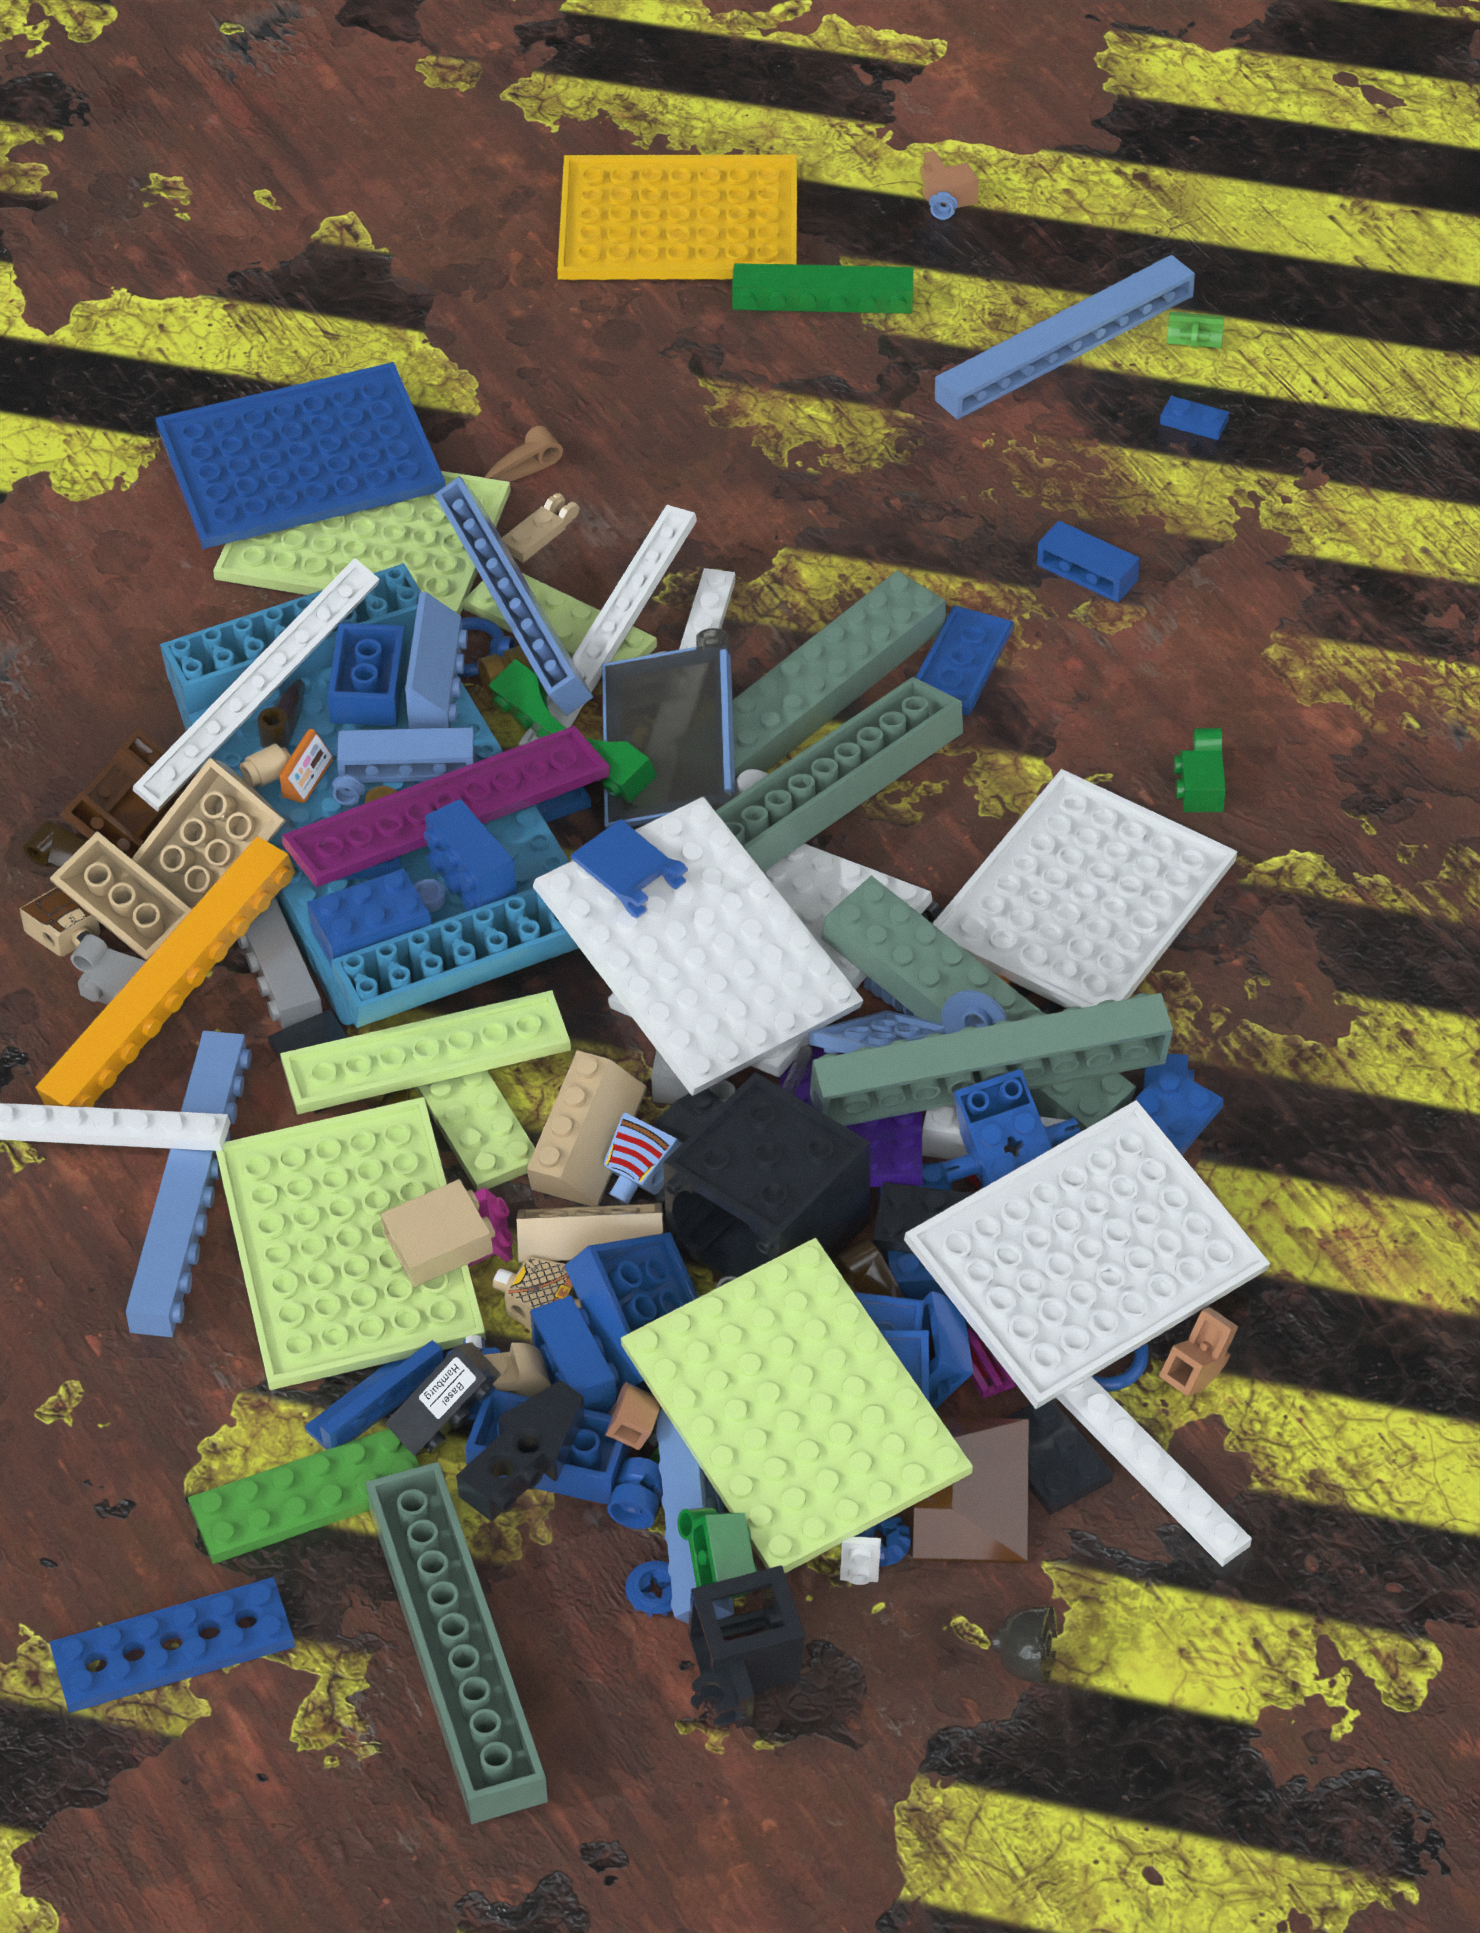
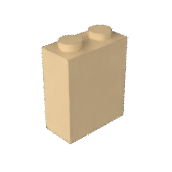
[380,1179,495,1287]

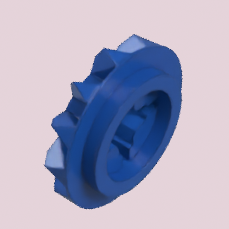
[854,1516,911,1566]
[625,1561,672,1618]

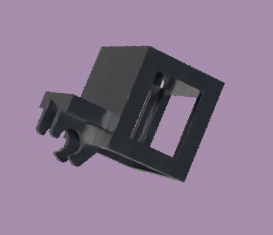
[688,1565,805,1729]

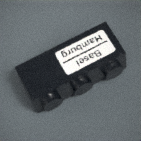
[385,1342,502,1456]

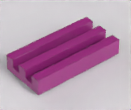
[967,1328,1016,1399]

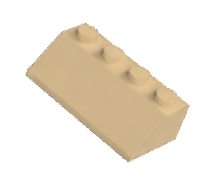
[50,831,192,961]
[527,1050,647,1206]
[516,1203,663,1264]

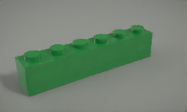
[732,263,914,314]

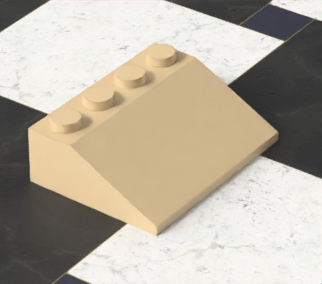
[132,758,286,909]

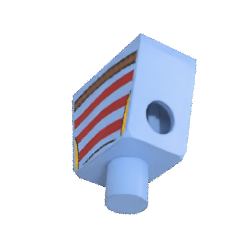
[604,1112,682,1204]

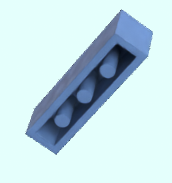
[337,727,475,783]

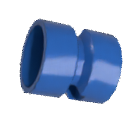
[607,1457,663,1529]

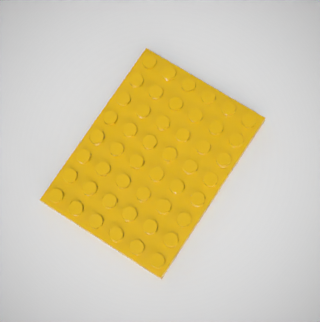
[557,154,797,280]

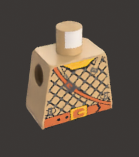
[493,1257,578,1329]

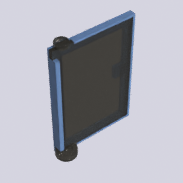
[602,628,735,828]

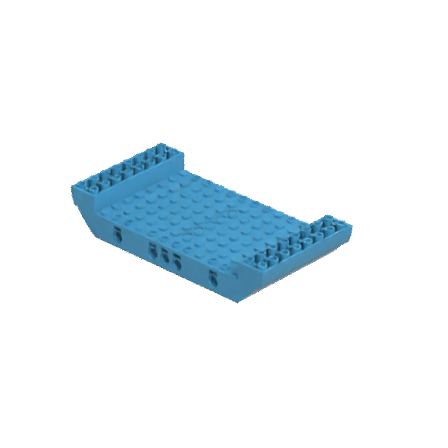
[160,563,579,1028]

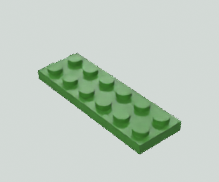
[188,1429,420,1564]

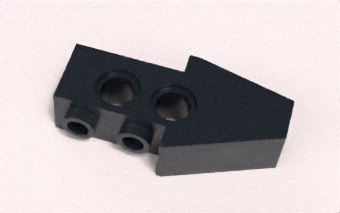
[456,1380,585,1522]

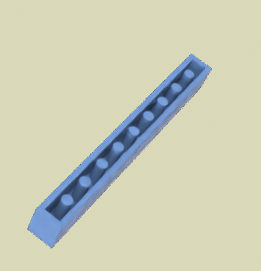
[935,255,1195,420]
[434,476,593,716]
[126,1031,252,1337]

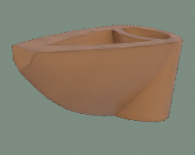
[484,426,563,482]

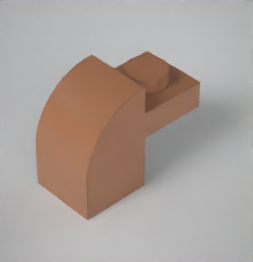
[920,150,979,208]
[1159,1307,1238,1396]
[605,1382,661,1450]

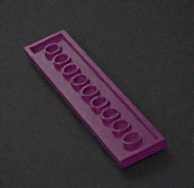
[282,726,610,888]

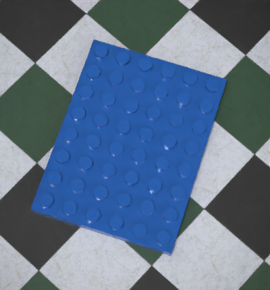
[155,362,446,549]

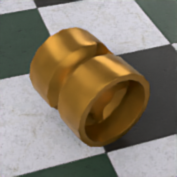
[477,646,534,699]

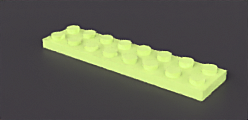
[280,990,571,1115]

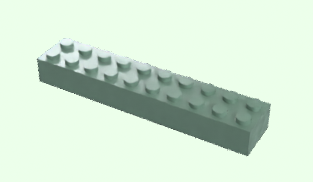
[678,570,946,796]
[715,677,963,872]
[821,875,1136,1132]
[810,993,1173,1126]
[366,1462,548,1824]

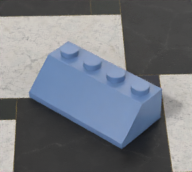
[405,592,468,729]

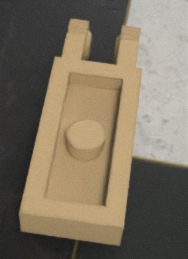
[502,493,580,563]

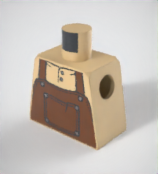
[20,887,101,956]

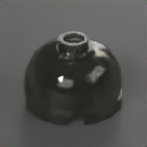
[993,1604,1058,1684]

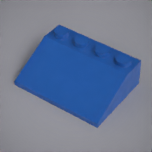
[565,1232,699,1394]

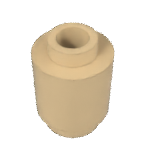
[240,744,291,787]

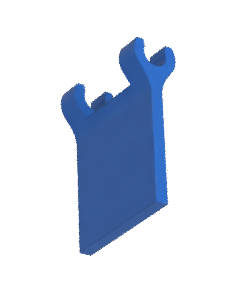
[571,819,688,919]

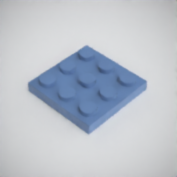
[809,1010,946,1053]

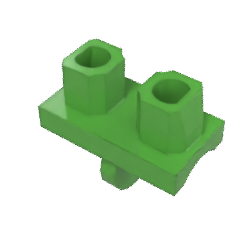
[1167,312,1224,349]

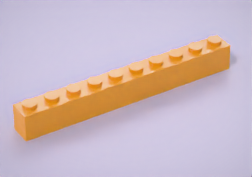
[35,836,296,1108]

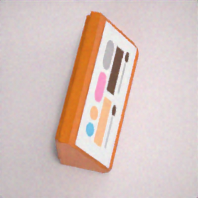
[279,729,333,803]

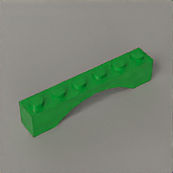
[488,659,657,803]

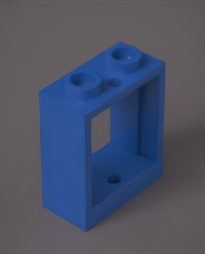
[921,1291,973,1410]

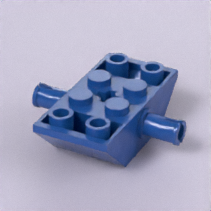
[939,1069,1081,1189]

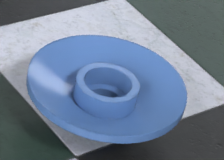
[941,990,1008,1034]

